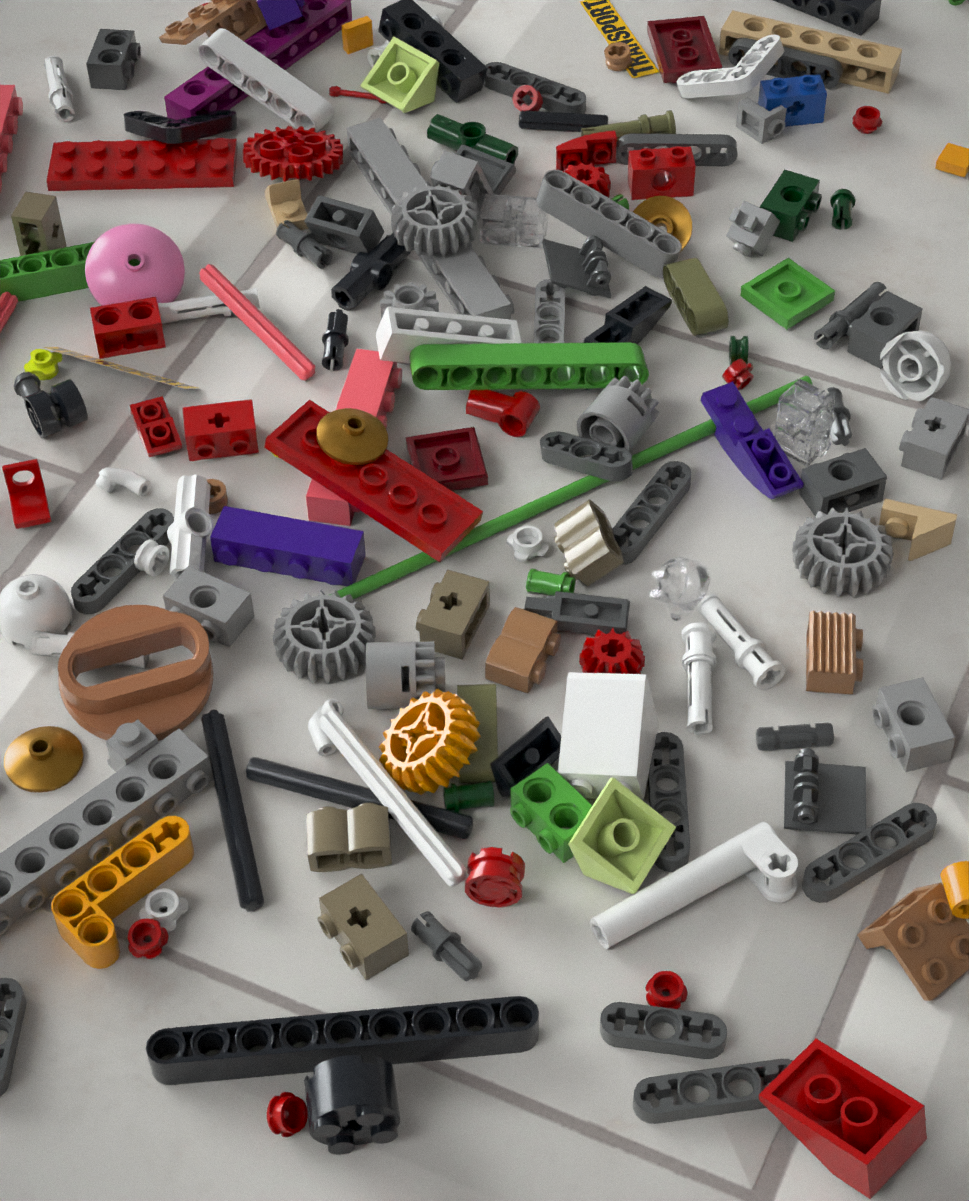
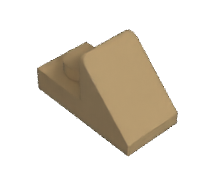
[264,179,309,230]
[879,498,957,561]

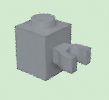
[726,201,780,256]

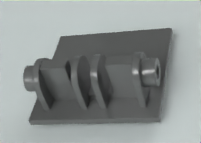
[542,235,611,298]
[784,748,866,835]

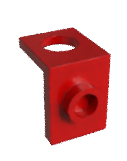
[2,459,51,529]

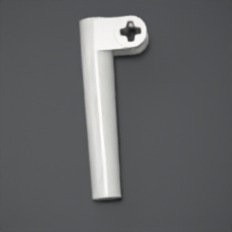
[590,822,798,949]

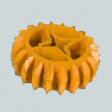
[378,689,481,795]

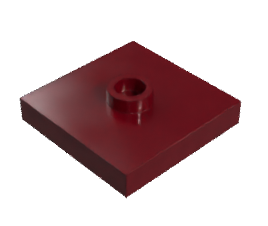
[405,427,488,491]

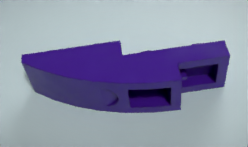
[700,382,804,500]

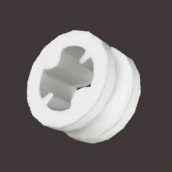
[134,539,170,576]

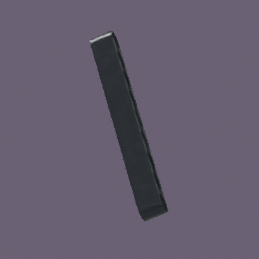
[146,996,539,1085]

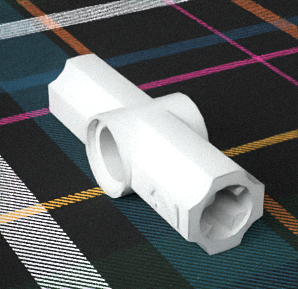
[167,474,214,581]

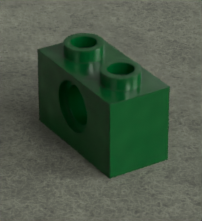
[760,169,822,242]

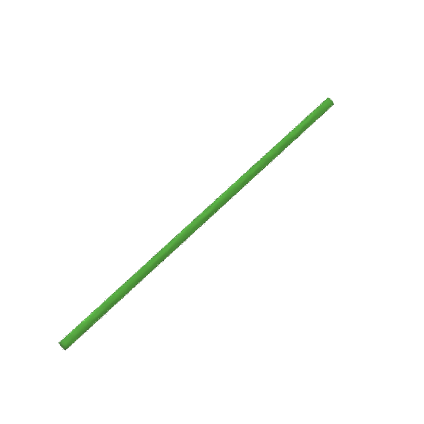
[329,375,813,599]

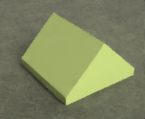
[360,37,439,113]
[568,777,676,894]

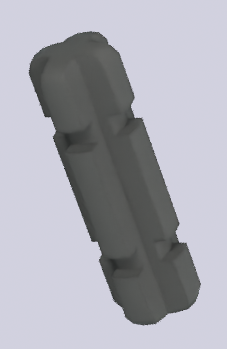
[756,722,834,751]

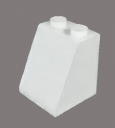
[558,672,659,800]

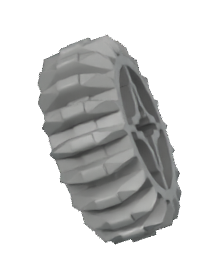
[391,183,479,258]
[792,508,894,598]
[273,590,376,684]

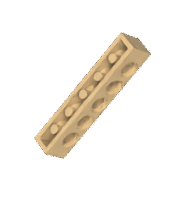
[719,10,902,94]

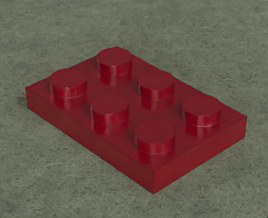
[647,16,723,83]

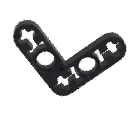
[124,110,237,144]

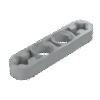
[534,279,565,343]

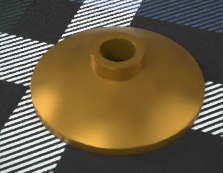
[633,196,693,252]
[316,408,388,465]
[4,726,84,793]

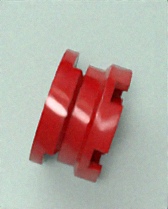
[465,847,525,908]

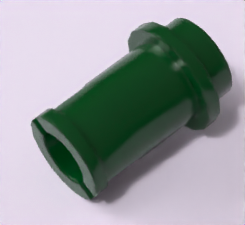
[830,189,856,230]
[443,781,495,813]

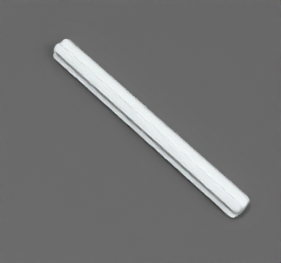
[320,710,467,887]

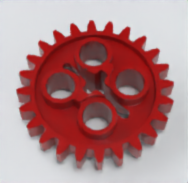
[243,126,343,182]

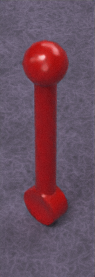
[329,86,387,104]

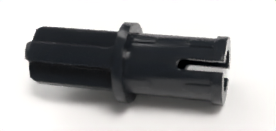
[322,309,349,371]

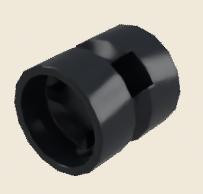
[24,379,88,438]

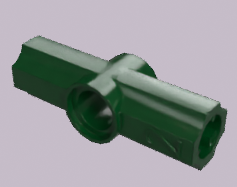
[427,114,518,164]

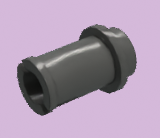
[14,372,41,399]

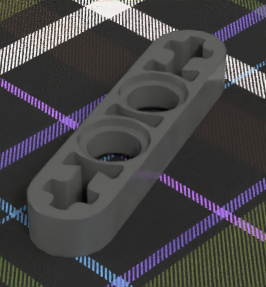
[728,38,843,89]
[483,62,586,114]
[617,134,738,167]
[612,461,691,565]
[71,508,174,614]
[648,732,690,872]
[802,803,937,903]
[633,1059,792,1124]

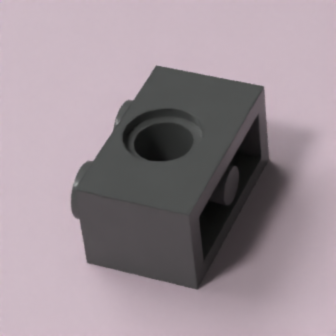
[304,195,385,254]
[847,291,923,369]
[799,448,887,516]

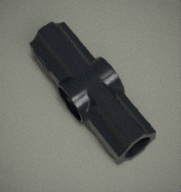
[331,233,411,311]

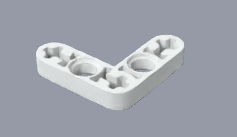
[676,35,784,98]

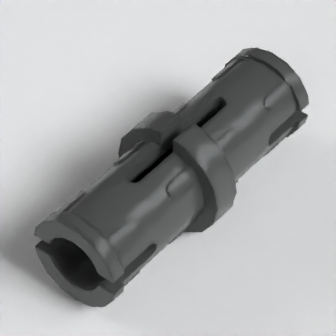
[276,220,333,269]

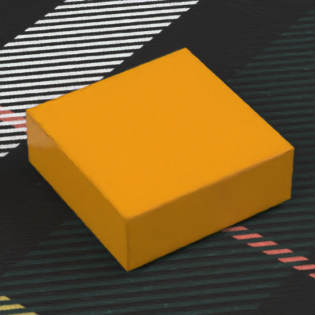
[341,16,373,54]
[935,143,969,178]

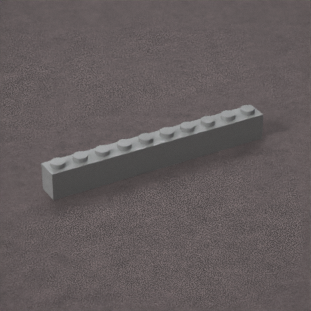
[347,118,514,320]

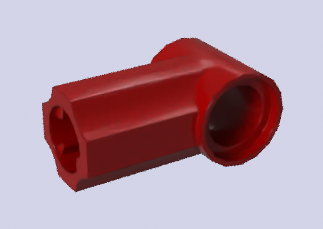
[466,389,540,438]

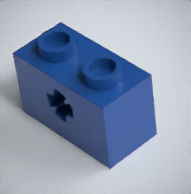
[758,75,827,127]

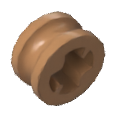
[604,42,632,71]
[207,479,228,514]

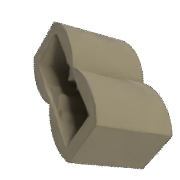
[554,499,624,586]
[306,803,392,872]

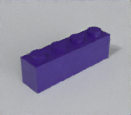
[210,506,366,587]

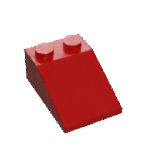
[759,1039,927,1199]

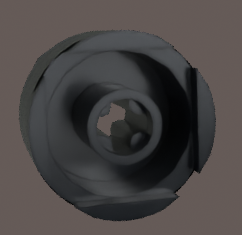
[304,1055,400,1155]

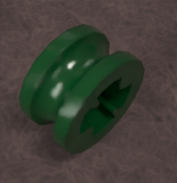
[729,336,749,365]

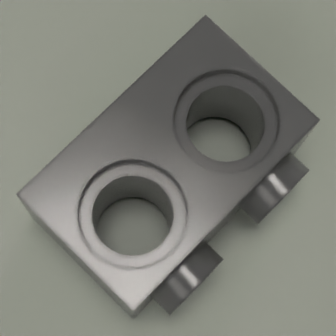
[86,29,141,90]

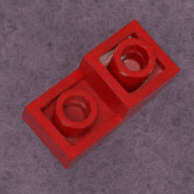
[556,130,617,171]
[130,396,183,457]

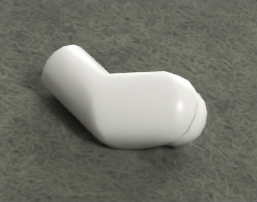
[95,467,151,497]
[308,699,344,756]

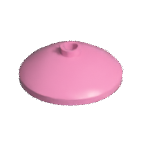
[85,224,185,308]

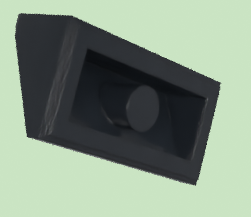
[490,716,561,797]

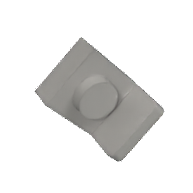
[736,97,786,144]

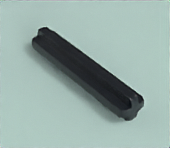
[518,110,608,132]

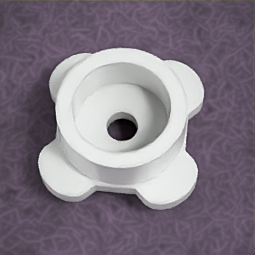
[507,525,549,562]
[139,888,189,932]

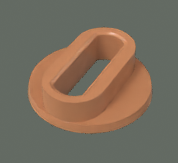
[58,605,214,741]

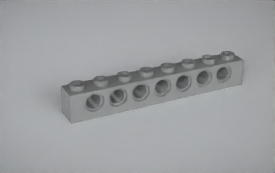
[0,729,213,935]

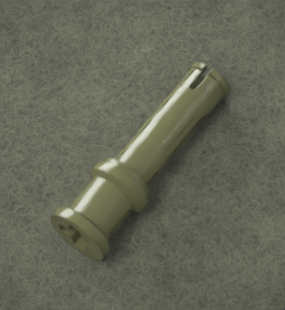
[581,110,676,142]

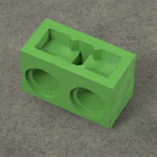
[510,763,593,863]

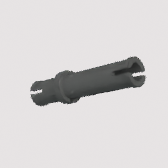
[814,282,888,349]

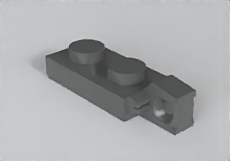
[524,591,630,634]

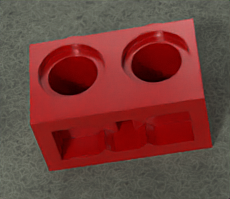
[90,297,166,359]

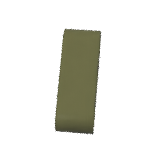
[663,258,729,336]
[457,684,498,783]

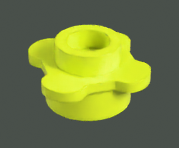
[24,349,63,380]

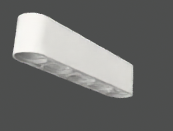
[198,28,334,132]

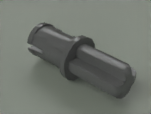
[820,387,852,446]
[411,911,482,981]

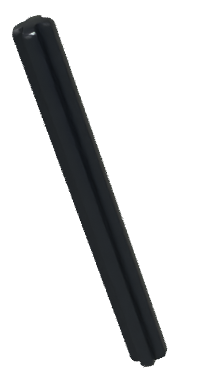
[201,710,264,912]
[246,757,473,839]

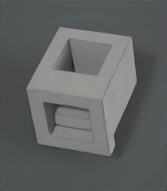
[106,719,158,772]

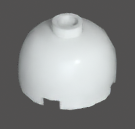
[880,330,951,401]
[0,574,74,649]

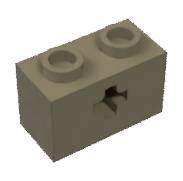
[11,191,67,256]
[416,569,490,660]
[317,874,409,980]

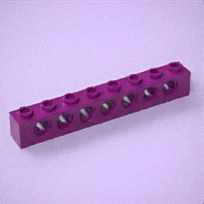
[164,0,352,120]

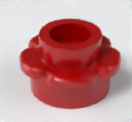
[852,106,883,134]
[722,359,754,390]
[127,918,169,959]
[645,971,688,1009]
[267,1092,308,1137]

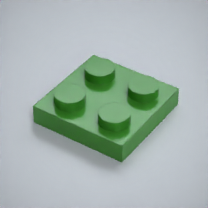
[740,258,835,330]

